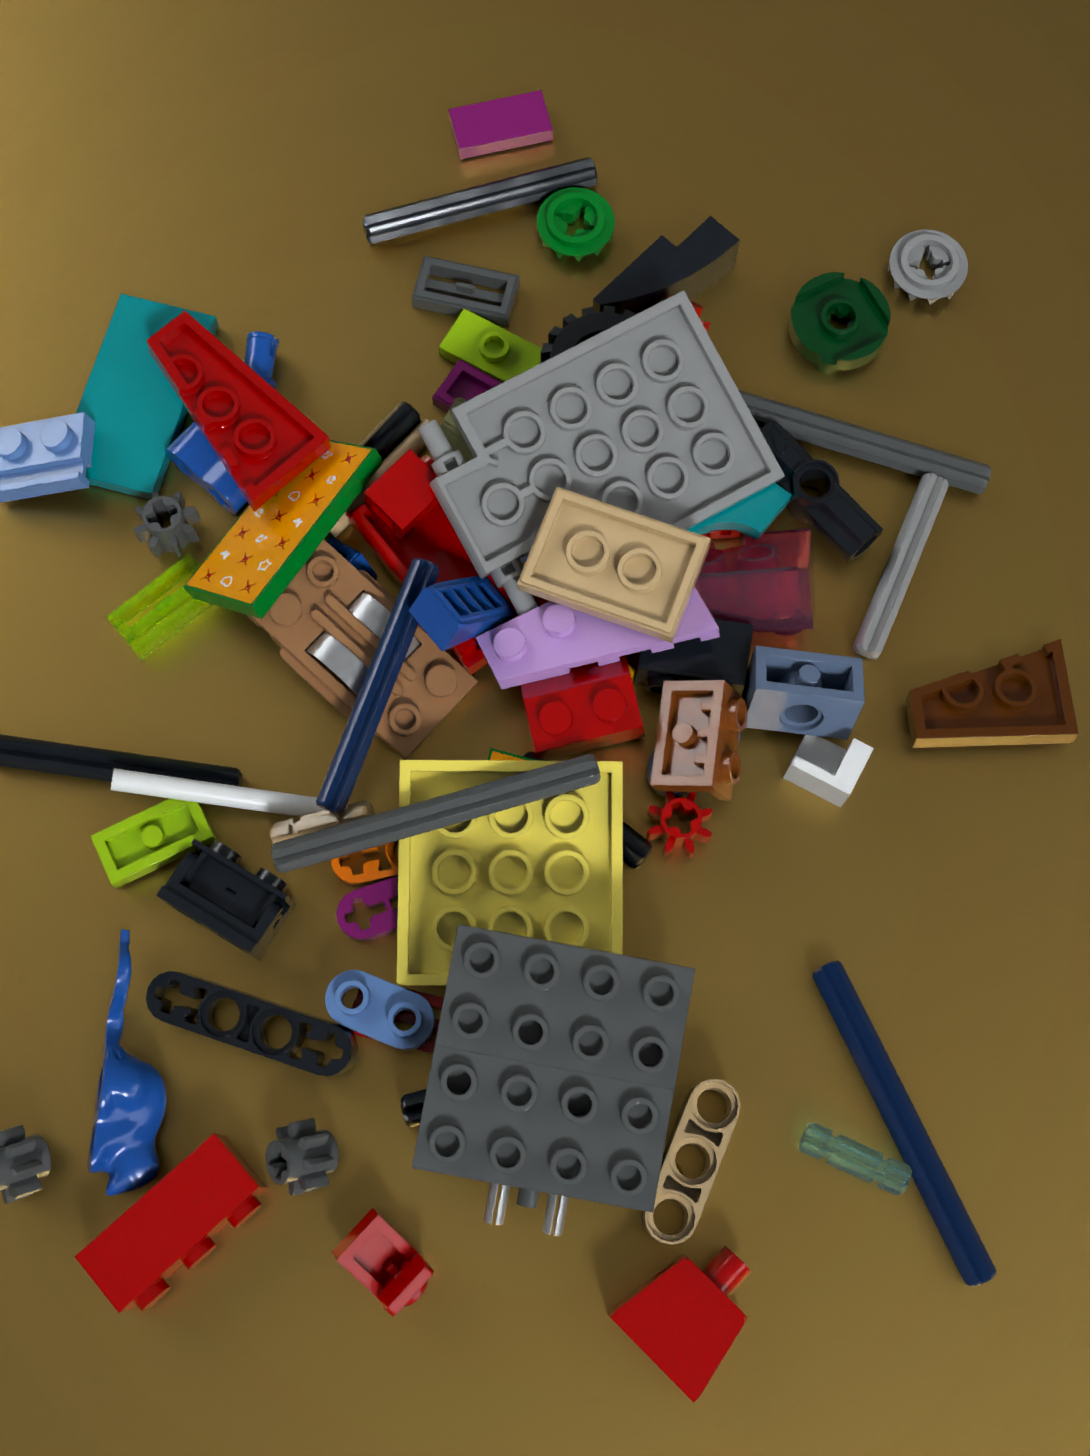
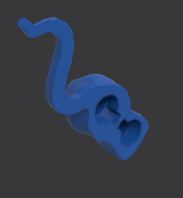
[87,929,167,1196]

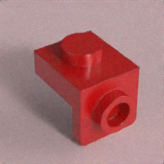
[332,1208,434,1316]

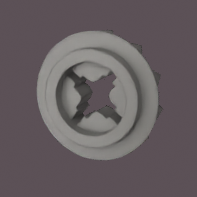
[887,229,968,305]

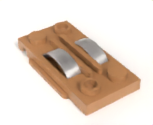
[247,540,478,760]

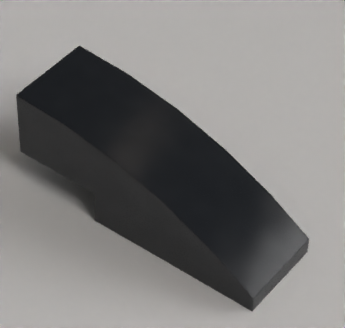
[593,216,740,315]

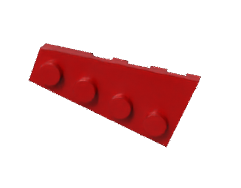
[146,311,330,512]

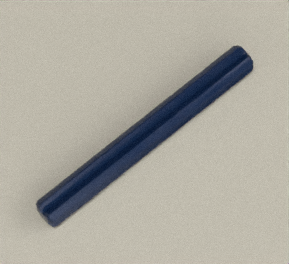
[316,558,439,814]

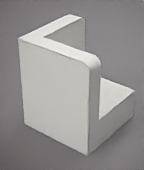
[783,735,874,808]

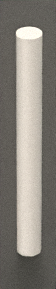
[111,768,324,817]

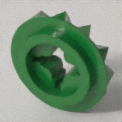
[537,187,615,262]

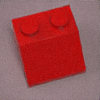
[521,655,645,761]

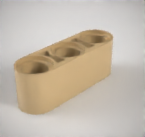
[641,1078,741,1245]

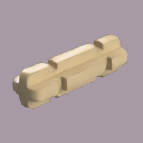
[270,800,375,844]

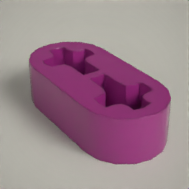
[336,876,398,942]

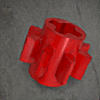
[646,791,713,859]

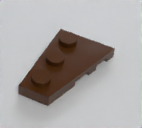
[906,639,1079,748]

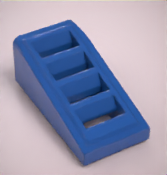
[408,575,517,652]

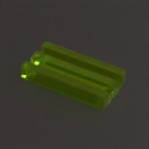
[106,553,213,660]

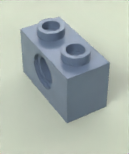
[742,645,865,740]

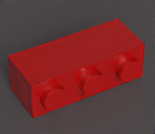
[75,1133,268,1313]

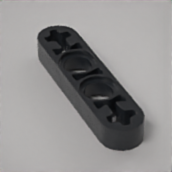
[146,971,359,1076]

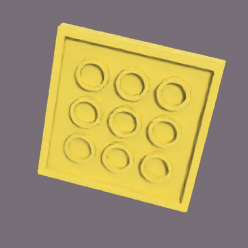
[397,760,623,986]

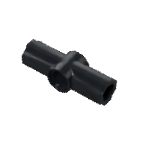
[760,421,883,563]

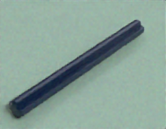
[813,961,996,1287]

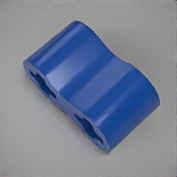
[165,421,248,514]

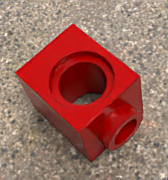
[364,449,440,541]

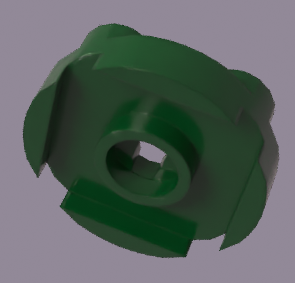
[788,272,891,374]

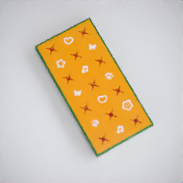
[183,440,383,619]

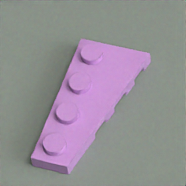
[476,586,720,690]

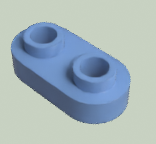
[325,970,436,1051]

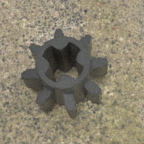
[133,491,201,558]
[266,1118,339,1196]
[0,1125,51,1204]

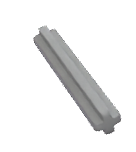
[853,473,949,659]

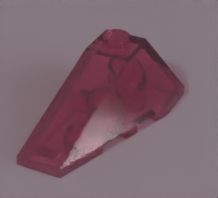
[695,528,815,636]

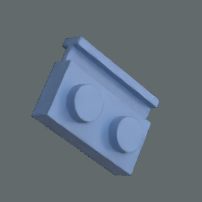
[0,412,95,503]

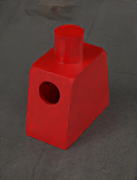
[607,1246,751,1403]

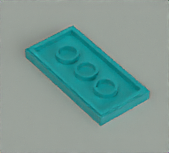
[75,294,219,500]

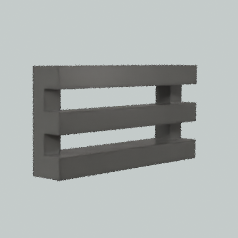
[412,256,520,327]

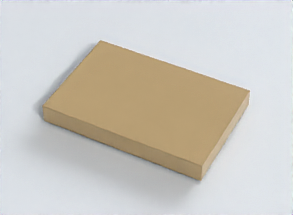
[517,487,711,643]

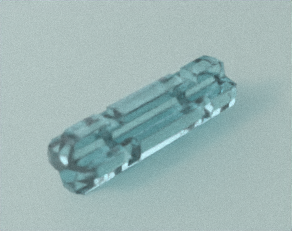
[799,1123,912,1195]

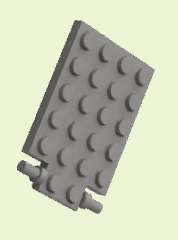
[418,290,785,616]

